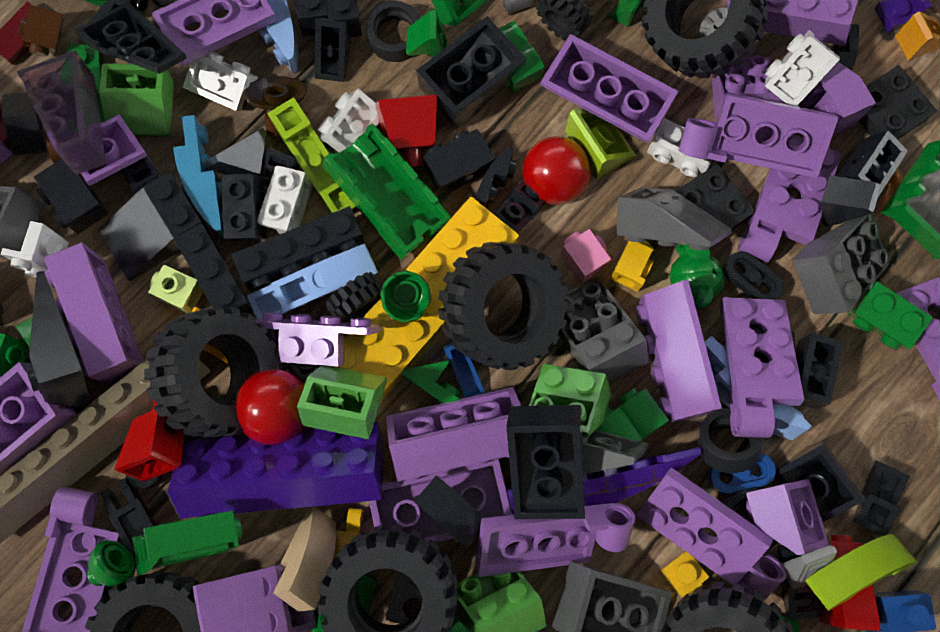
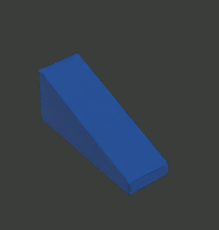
[442,341,485,398]

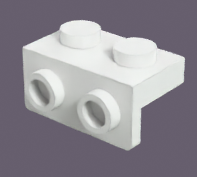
[1,221,69,278]

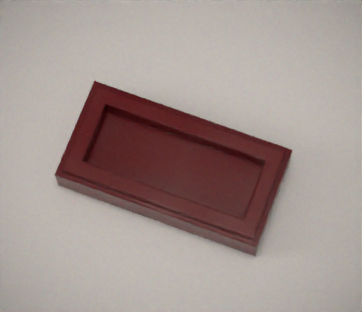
[0,1,32,65]

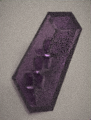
[17,50,106,175]

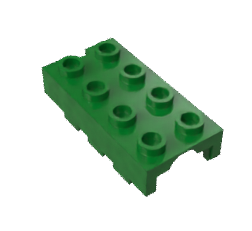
[322,123,452,261]

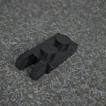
[101,477,157,568]

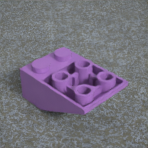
[783,51,876,137]
[711,56,787,141]
[193,564,317,632]

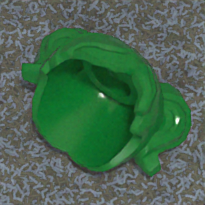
[669,244,724,309]

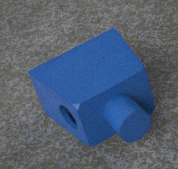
[867,590,936,632]

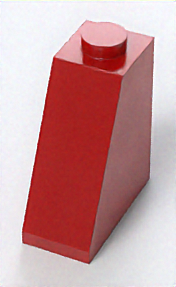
[820,535,881,631]

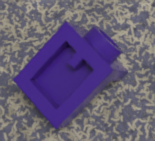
[874,0,931,33]

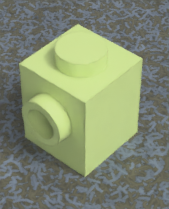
[148,265,203,313]

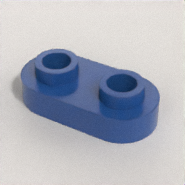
[708,453,776,494]

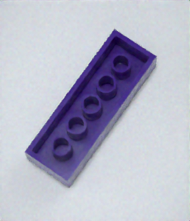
[167,422,385,519]

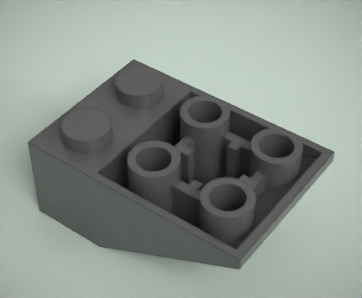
[617,187,731,250]
[792,214,889,314]
[558,277,649,383]

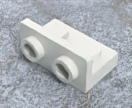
[765,30,840,106]
[183,52,258,111]
[318,89,380,152]
[647,118,711,177]
[257,166,313,234]

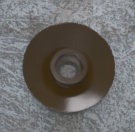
[245,76,306,111]

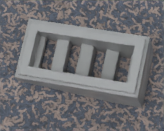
[782,545,837,589]

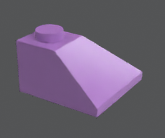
[62,114,147,186]
[746,479,829,555]

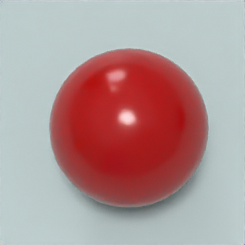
[522,136,591,205]
[234,369,305,445]

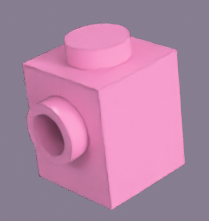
[561,229,611,284]

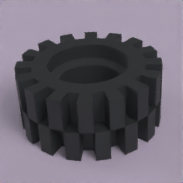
[536,0,592,41]
[326,272,382,323]

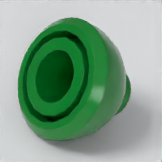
[87,540,135,586]

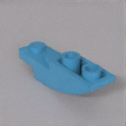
[173,115,224,239]

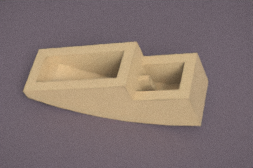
[273,506,336,611]

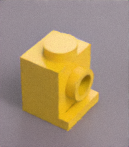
[610,241,654,292]

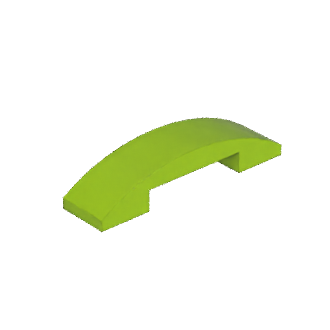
[267,97,356,213]
[805,534,917,611]

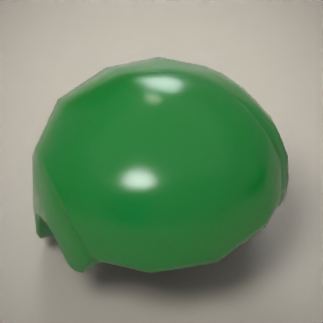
[380,270,431,323]

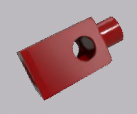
[375,95,437,168]
[114,400,185,481]

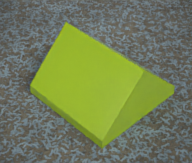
[565,109,636,180]

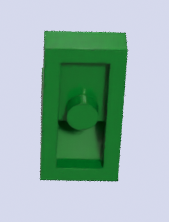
[406,10,448,58]
[401,361,461,403]

